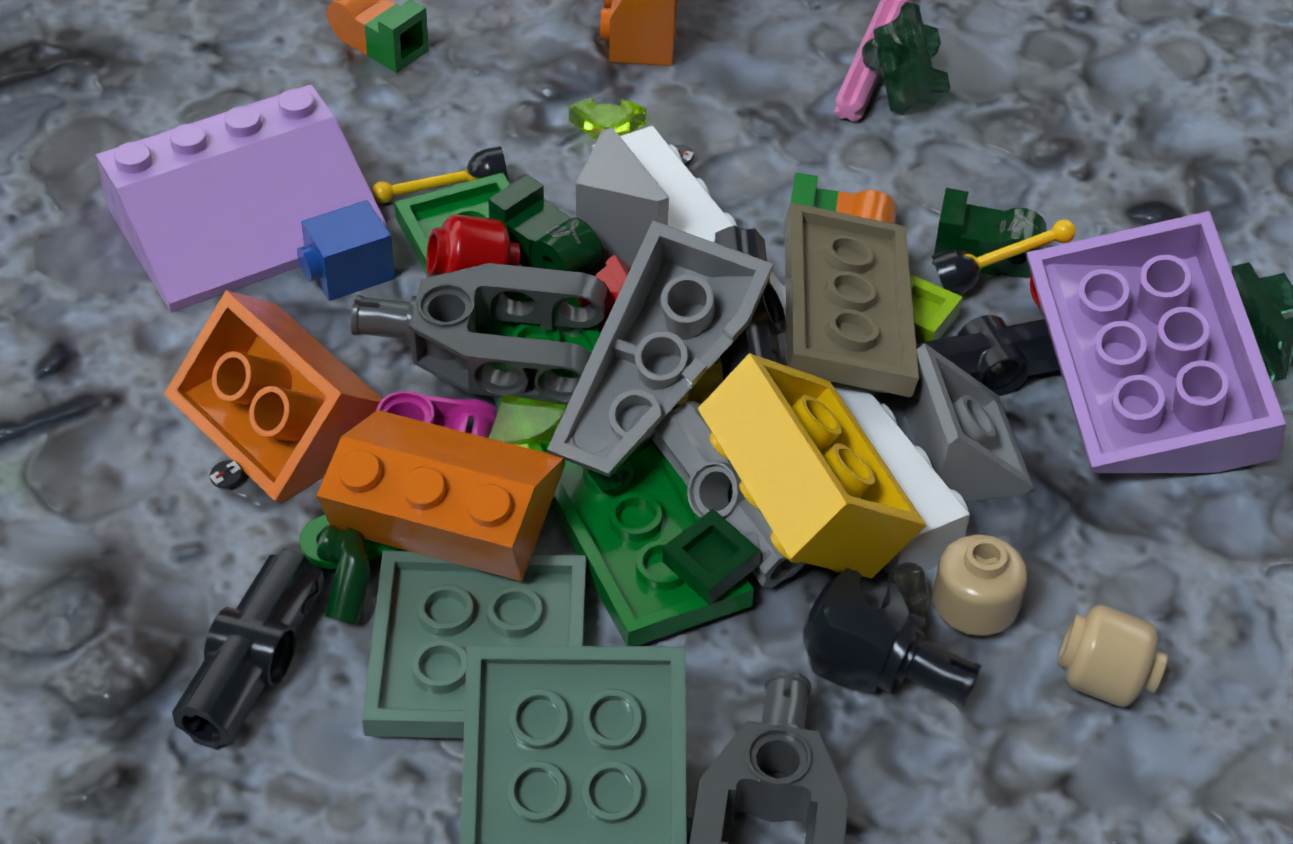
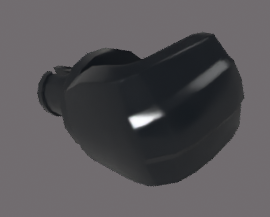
[803,568,982,707]

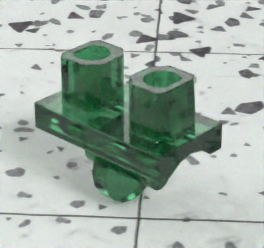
[861,2,951,115]
[1231,262,1293,382]

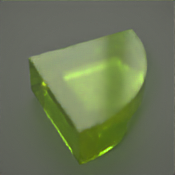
[569,98,646,141]
[489,395,566,447]

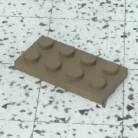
[784,203,919,397]

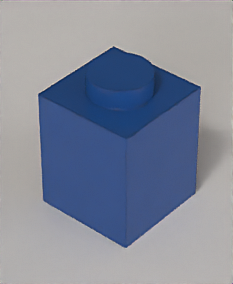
[297,200,395,301]

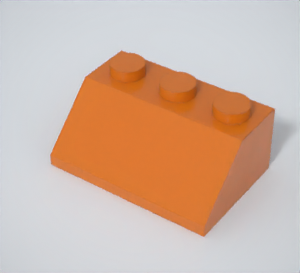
[164,290,383,502]
[316,410,566,582]

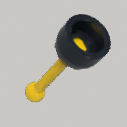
[371,146,509,204]
[931,219,1076,295]

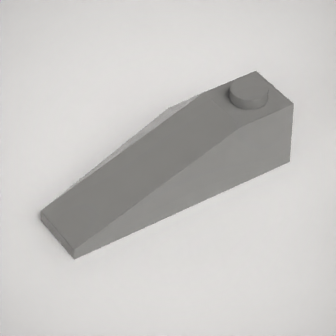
[547,220,773,477]

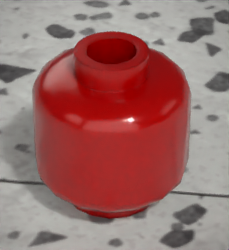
[426,214,520,276]

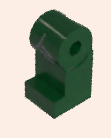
[488,174,602,273]
[932,188,1047,277]

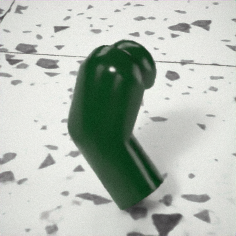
[316,525,371,624]

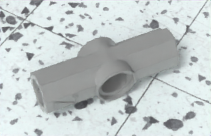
[652,401,806,587]

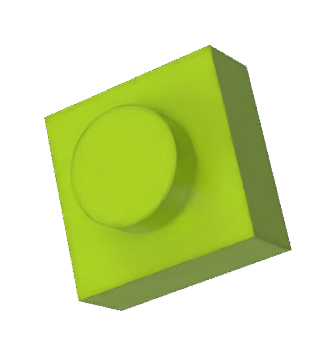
[910,274,963,343]

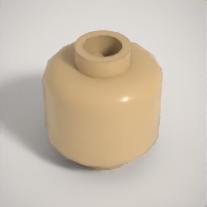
[933,534,1027,636]
[1057,605,1168,707]

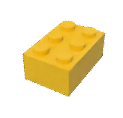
[697,353,927,579]

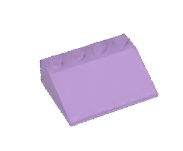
[95,84,388,313]
[1027,211,1286,473]

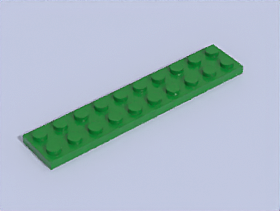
[395,173,754,646]

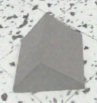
[576,127,669,276]
[905,343,1034,502]

